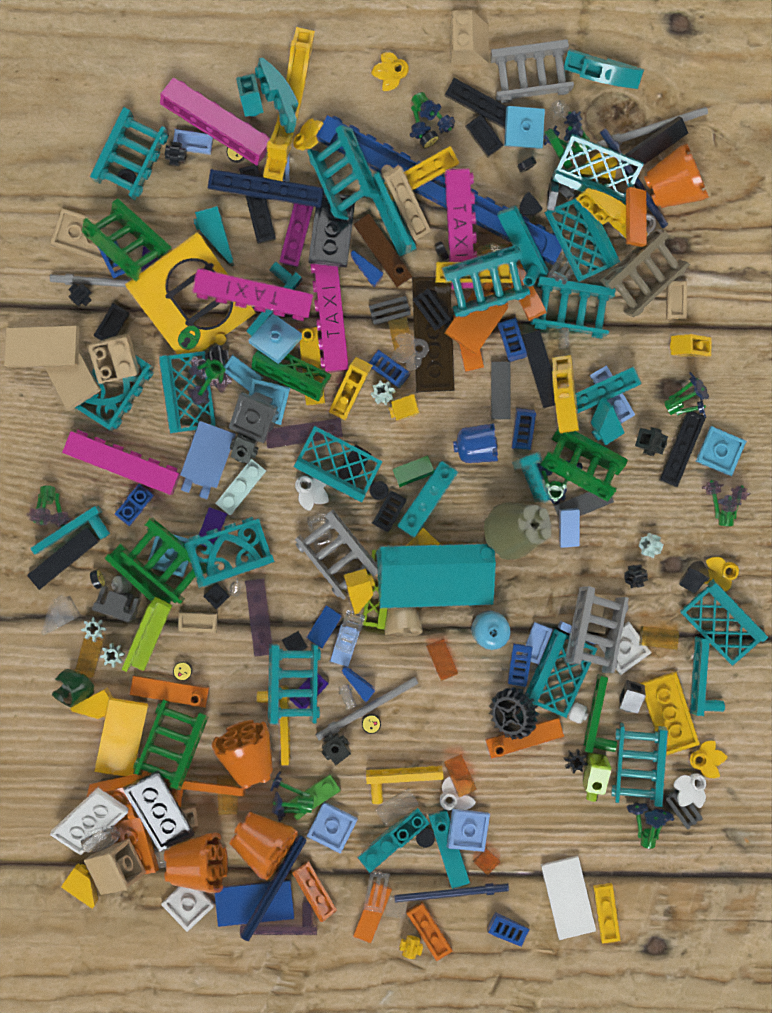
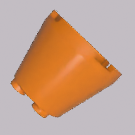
[644,143,709,208]
[212,720,273,789]
[229,811,298,880]
[164,833,228,893]

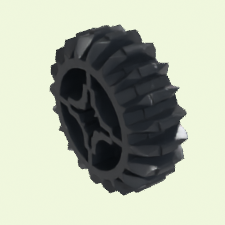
[489,687,540,740]

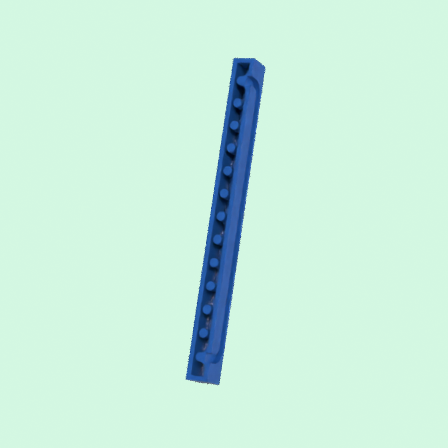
[316,115,562,265]

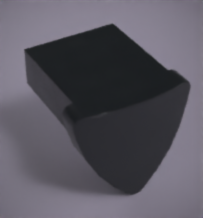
[519,192,543,217]
[679,561,710,594]

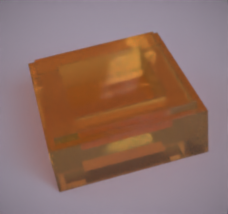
[473,847,500,876]

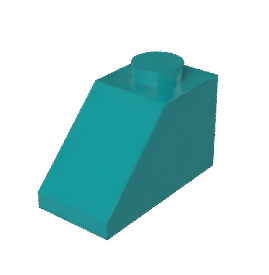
[236,73,264,117]
[591,397,625,445]

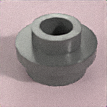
[558,183,575,200]

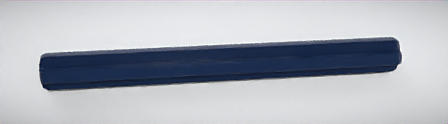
[240,835,307,941]

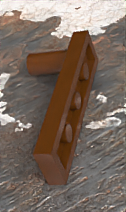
[353,214,413,288]

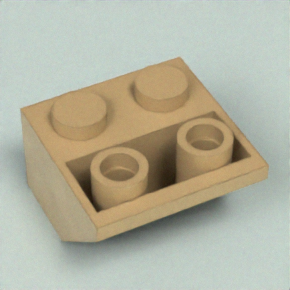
[88,333,140,384]

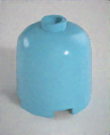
[471,610,511,650]

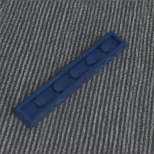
[207,169,324,208]

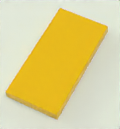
[639,672,700,756]
[94,698,148,776]

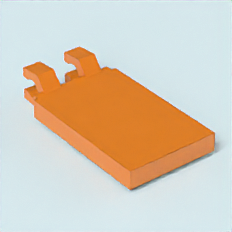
[445,283,511,355]
[110,804,159,874]

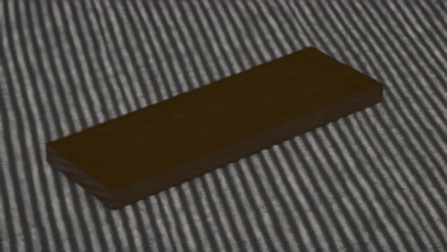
[412,277,455,393]

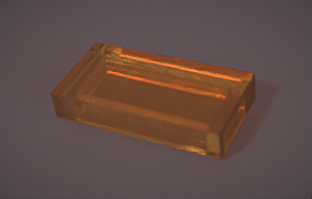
[426,638,458,681]
[443,754,477,797]

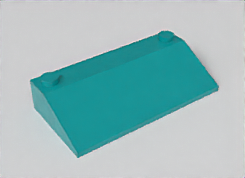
[376,544,496,608]

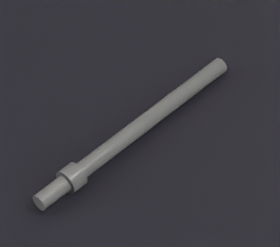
[597,107,708,147]
[50,273,130,287]
[315,677,419,741]

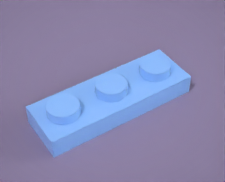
[589,365,635,423]

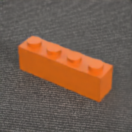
[87,767,167,805]

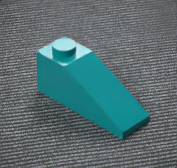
[193,206,235,266]

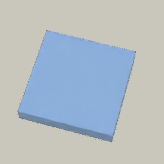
[306,802,358,854]
[447,809,490,852]

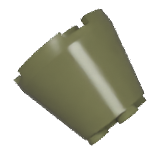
[484,502,551,560]

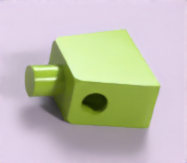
[583,752,611,802]

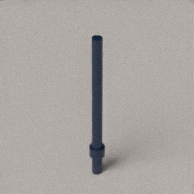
[599,128,668,229]
[394,883,509,903]

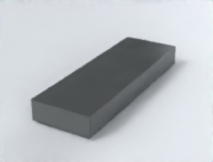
[491,362,511,420]
[553,492,614,519]

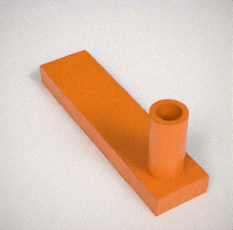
[130,675,209,707]
[485,717,564,759]
[167,779,246,808]

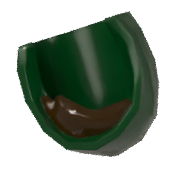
[52,669,94,707]

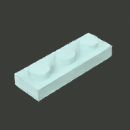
[215,459,266,516]

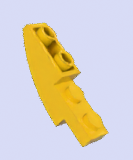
[575,188,648,246]
[552,355,579,433]

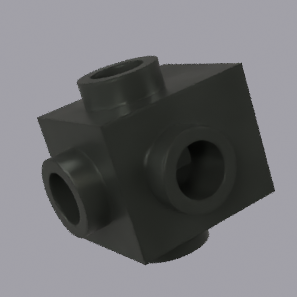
[635,427,668,456]
[230,433,259,464]
[321,733,351,766]

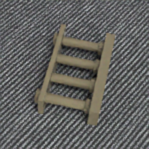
[600,228,690,317]

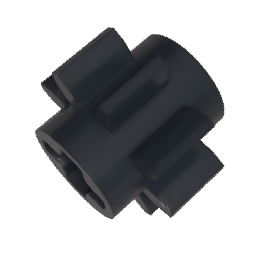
[165,141,187,166]
[68,283,92,307]
[204,345,229,366]
[624,564,648,588]
[563,749,588,774]

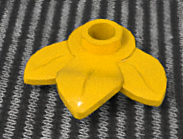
[371,52,409,92]
[293,118,324,151]
[704,557,739,592]
[689,740,728,778]

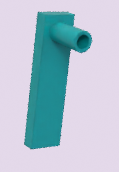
[497,206,549,287]
[246,262,303,336]
[576,367,642,413]
[30,506,110,555]
[690,637,725,716]
[428,809,470,889]

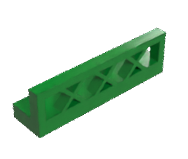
[251,350,331,402]
[104,543,172,604]

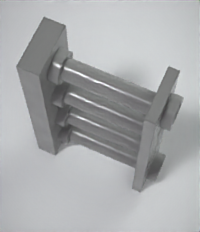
[490,39,574,103]
[295,509,378,600]
[565,586,629,673]

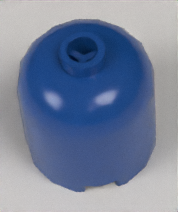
[453,423,498,463]

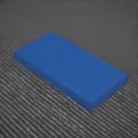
[215,879,295,927]

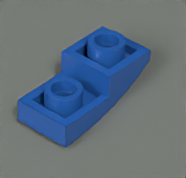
[114,484,154,527]

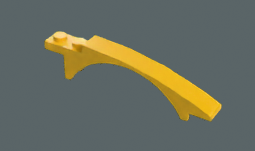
[263,27,315,181]

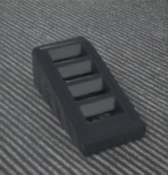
[372,490,407,533]

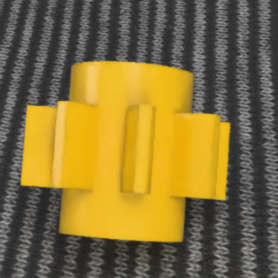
[399,935,423,959]

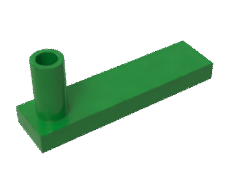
[582,674,617,753]

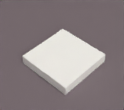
[598,622,652,675]
[161,887,215,932]

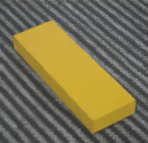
[593,883,621,944]

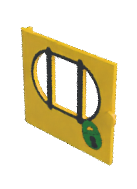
[125,232,256,364]

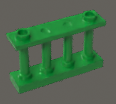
[82,199,172,281]
[540,427,628,502]
[120,517,207,604]
[133,700,209,791]

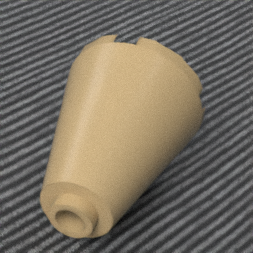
[384,607,423,637]

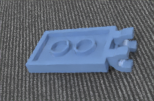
[180,421,236,499]

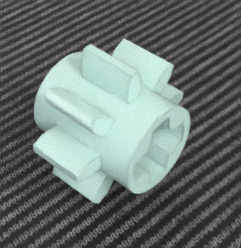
[371,380,396,405]
[639,533,664,558]
[81,617,107,642]
[100,643,125,668]

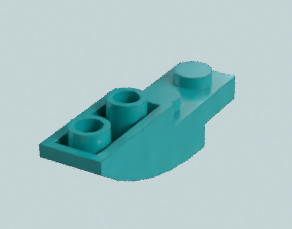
[564,49,644,89]
[255,58,299,133]
[357,808,430,873]

